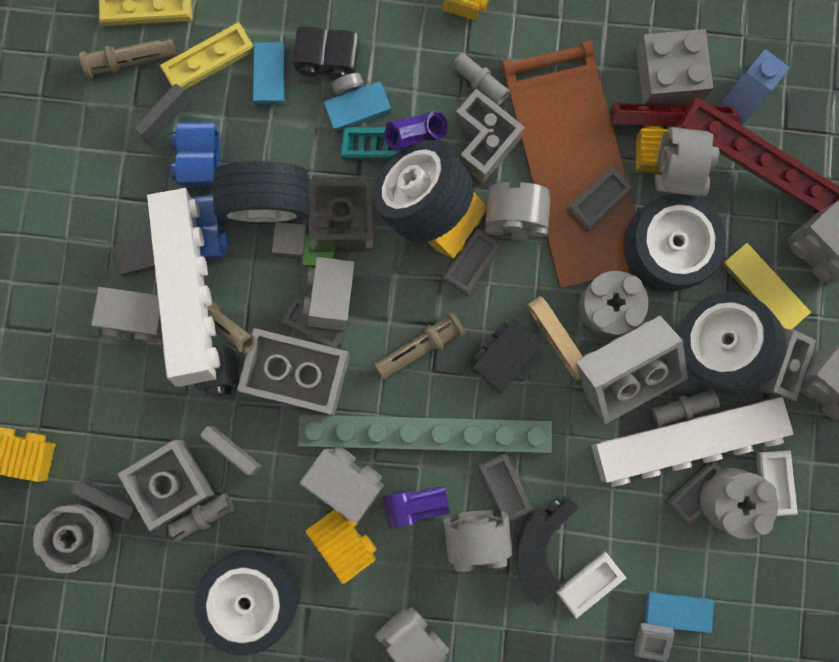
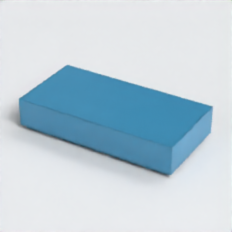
[253,42,286,104]
[324,81,391,132]
[645,591,714,633]

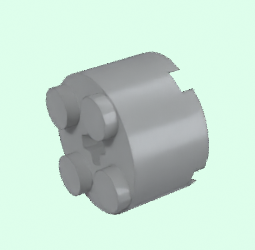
[655,127,719,196]
[485,182,551,241]
[578,271,648,338]
[700,468,778,539]
[33,503,112,573]
[443,510,512,571]
[374,606,450,662]

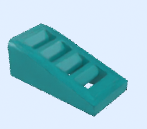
[341,127,405,162]

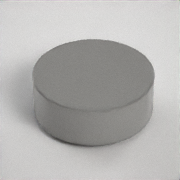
[332,73,364,96]

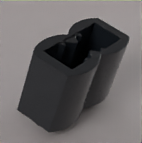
[292,27,360,80]

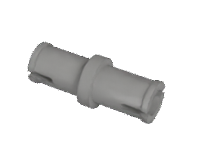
[452,52,510,106]
[651,389,720,427]
[168,493,235,542]

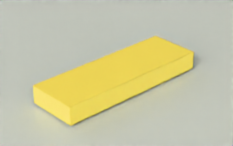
[99,0,192,26]
[160,22,254,90]
[721,243,811,329]

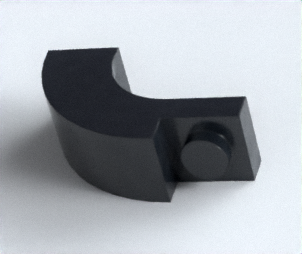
[515,496,579,606]

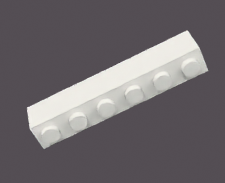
[147,188,220,387]
[591,397,794,487]

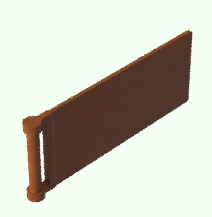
[502,40,636,288]

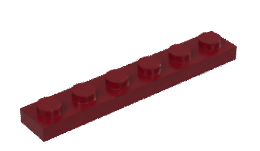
[677,97,839,213]

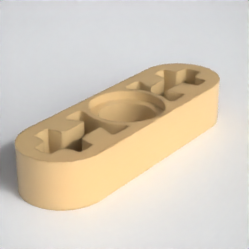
[527,296,583,381]

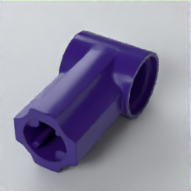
[383,111,448,150]
[383,486,450,528]

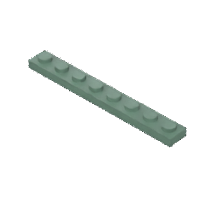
[298,415,552,453]

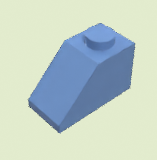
[720,49,790,125]

